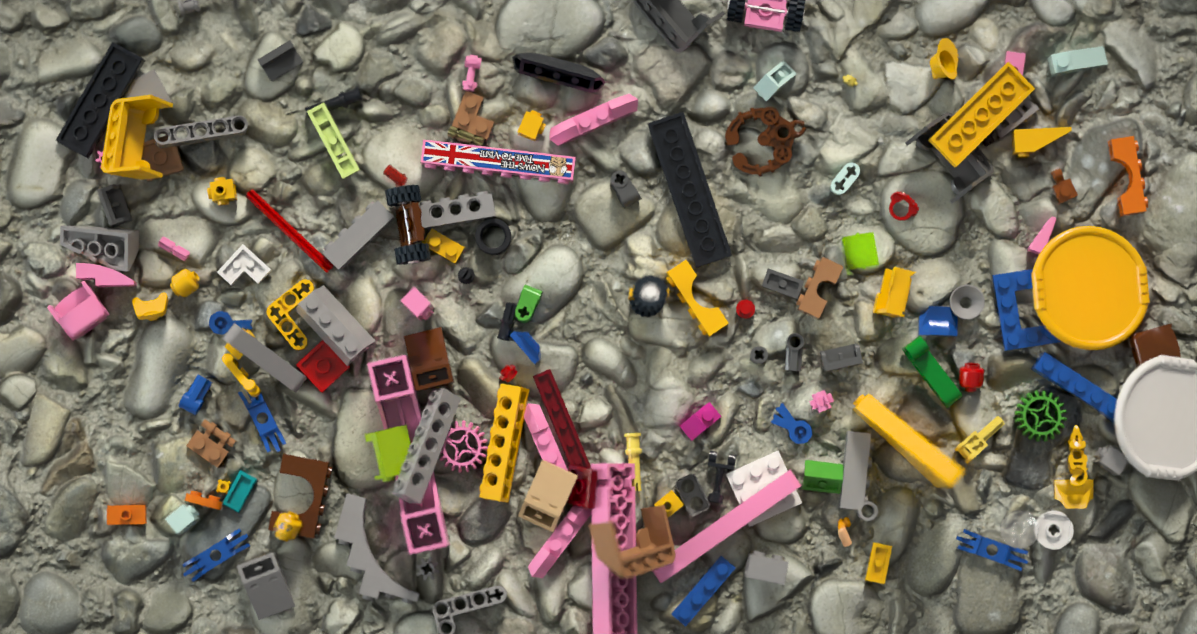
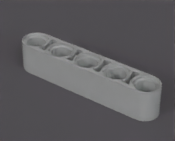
[154,116,248,148]
[223,323,307,393]

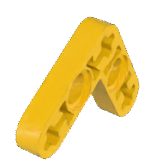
[266,279,315,351]

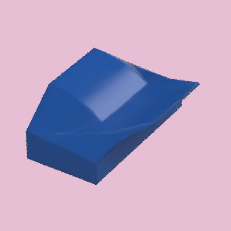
[918,306,958,337]
[510,331,541,365]

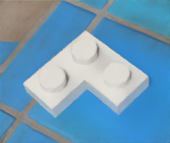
[217,244,272,285]

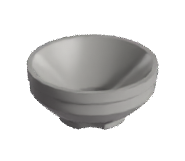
[949,285,985,320]

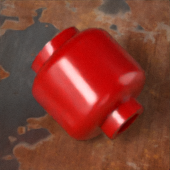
[959,363,984,392]

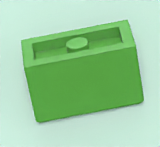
[802,460,843,494]

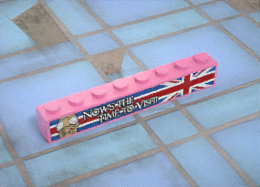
[421,140,576,185]

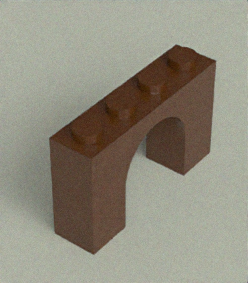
[268,454,333,538]

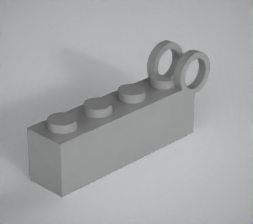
[839,431,878,521]

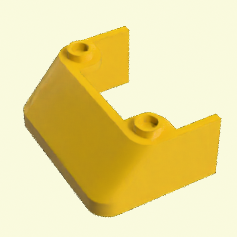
[101,95,173,180]

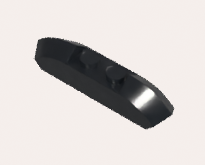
[512,53,606,93]

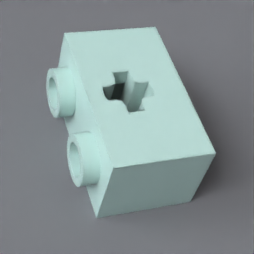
[165,504,201,534]

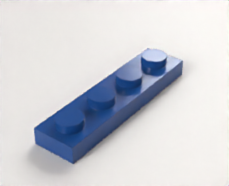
[671,556,736,627]

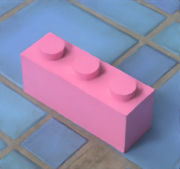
[401,287,434,321]

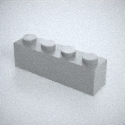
[323,201,395,271]

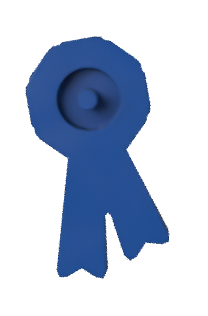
[209,311,253,335]
[771,403,812,444]

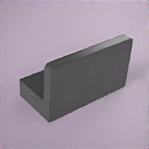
[257,40,303,81]

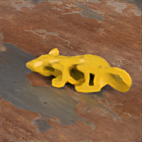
[1067,425,1088,487]

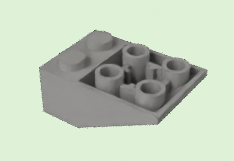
[237,552,295,620]

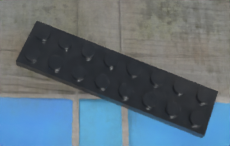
[647,112,732,268]

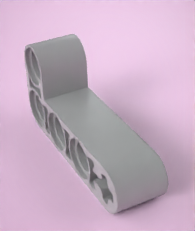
[433,585,507,634]

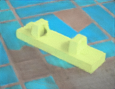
[307,102,360,179]

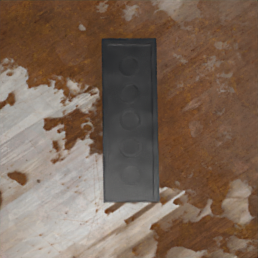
[55,42,145,159]

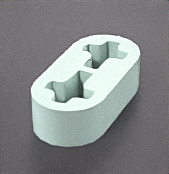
[830,163,860,195]

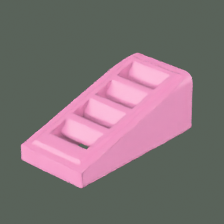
[1027,216,1056,255]

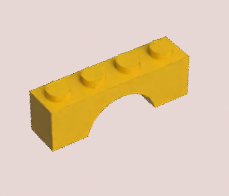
[666,260,729,337]

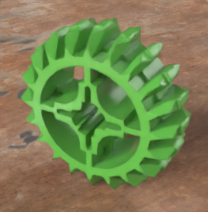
[1014,390,1067,442]

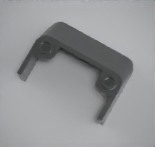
[633,0,725,53]
[905,112,994,204]

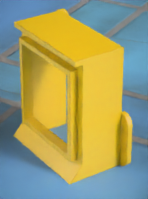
[873,267,916,318]

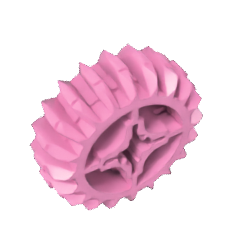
[439,421,488,473]

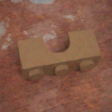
[796,257,844,320]

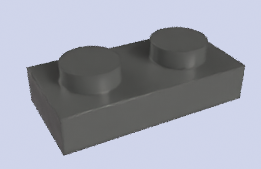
[761,268,804,299]

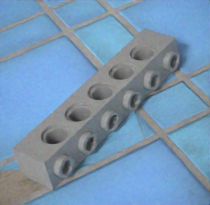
[392,388,461,504]

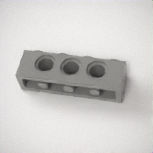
[419,191,496,230]

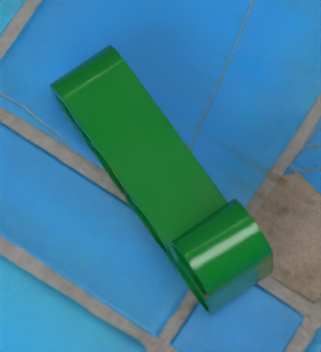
[902,336,963,408]

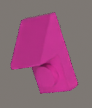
[680,402,722,441]

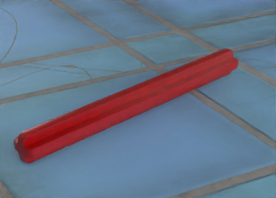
[246,189,333,273]

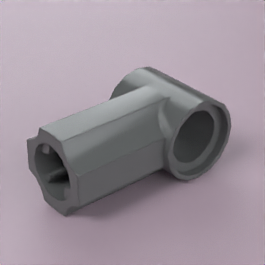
[784,333,804,371]

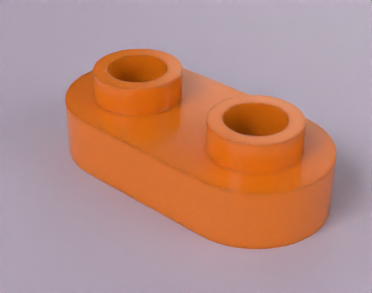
[184,490,223,510]

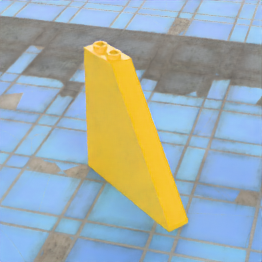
[852,394,965,488]

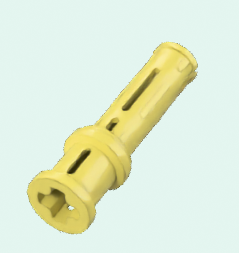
[624,433,642,491]

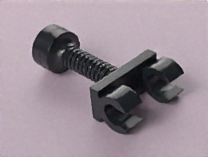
[707,451,736,504]

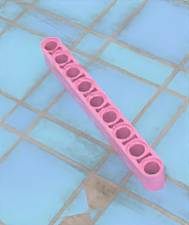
[652,470,801,583]

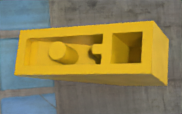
[1011,127,1072,158]

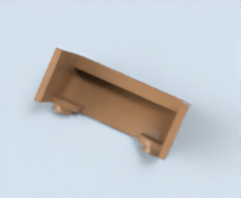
[589,505,676,578]

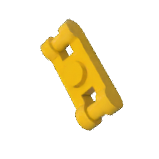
[222,353,261,397]

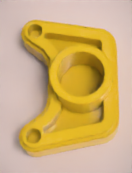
[132,293,168,321]

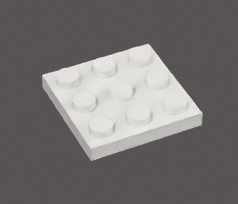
[726,451,802,527]

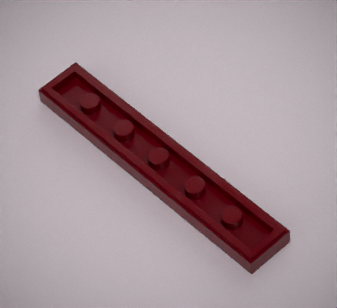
[533,369,591,468]

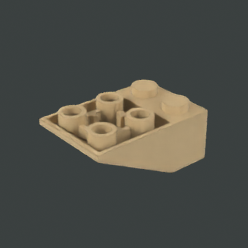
[518,460,578,532]

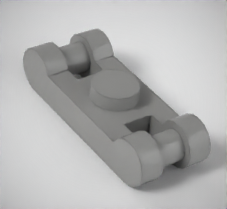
[995,95,1039,139]

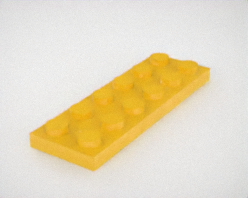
[929,61,1035,168]

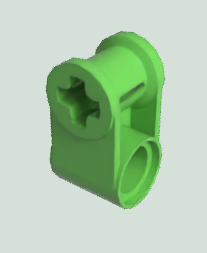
[515,285,543,323]

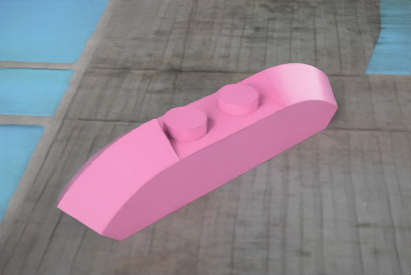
[549,94,638,146]
[524,403,568,471]
[528,505,591,578]

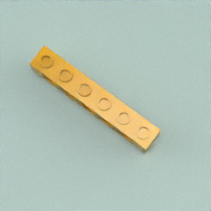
[479,384,529,503]

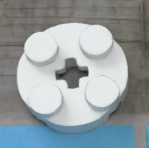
[1034,511,1074,549]

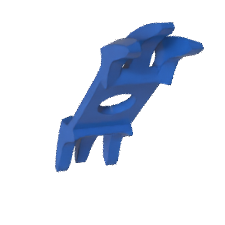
[238,383,286,453]
[182,528,250,582]
[956,529,1028,571]

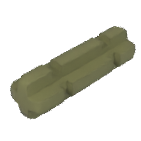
[447,126,484,146]

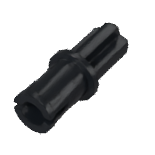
[497,302,517,341]

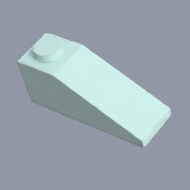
[1048,46,1108,77]

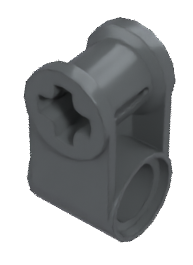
[610,171,641,208]

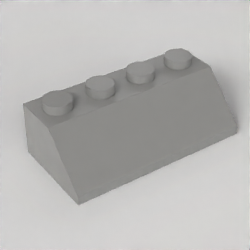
[295,285,375,366]

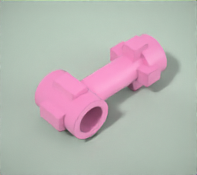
[462,55,481,92]

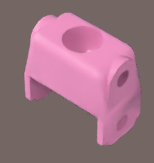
[47,280,109,341]

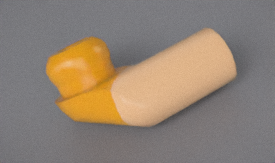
[838,517,852,547]

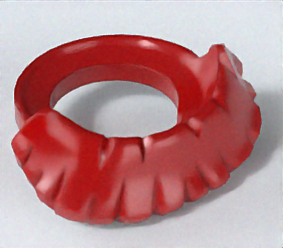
[889,191,919,221]

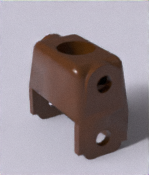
[1129,324,1181,368]

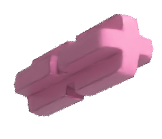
[158,237,190,261]

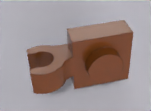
[1051,168,1078,204]

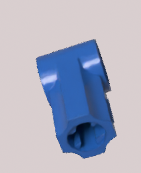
[178,374,213,416]

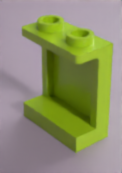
[365,425,411,482]

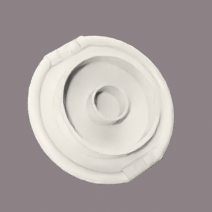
[1115,355,1197,481]

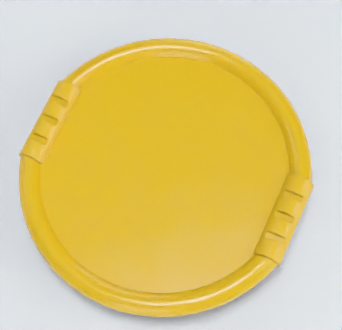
[1031,226,1150,350]

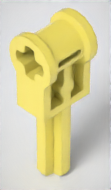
[954,416,1005,464]

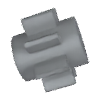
[416,557,440,581]

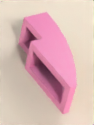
[76,263,137,287]

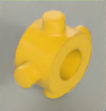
[216,479,232,494]

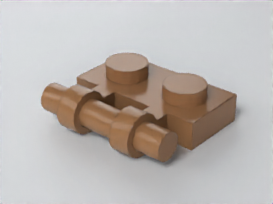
[186,419,236,468]

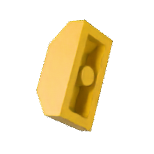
[1054,479,1094,509]

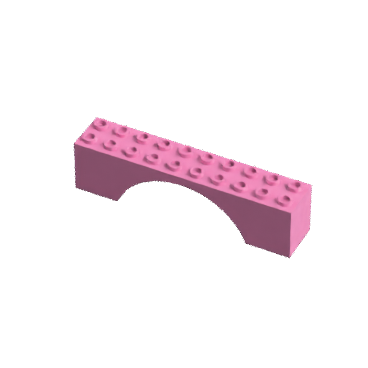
[367,355,450,554]

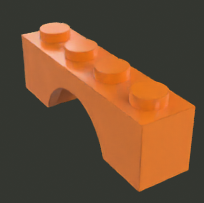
[1108,136,1148,217]

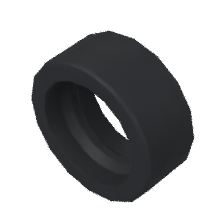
[475,218,512,256]

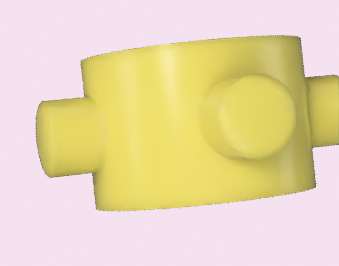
[842,75,858,87]

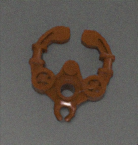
[725,107,807,177]

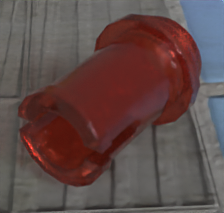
[383,164,408,186]

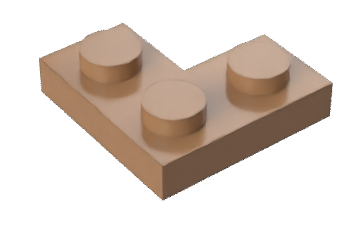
[452,91,494,140]

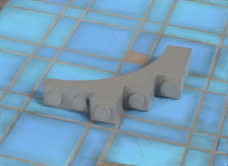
[334,493,420,604]

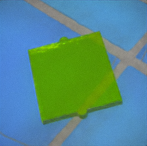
[842,232,879,270]

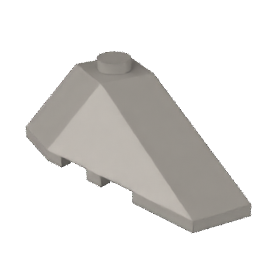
[60,225,139,272]

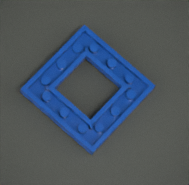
[992,269,1062,351]

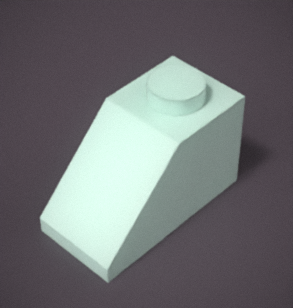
[753,60,796,101]

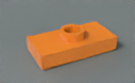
[107,505,147,525]

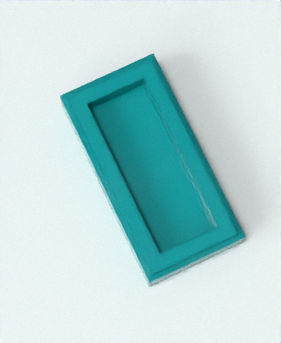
[223,470,258,513]

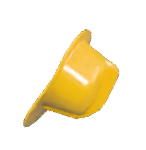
[930,38,958,79]

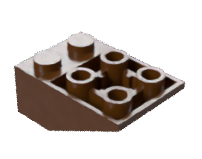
[404,327,455,392]

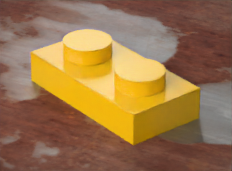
[423,228,465,264]
[865,542,892,584]

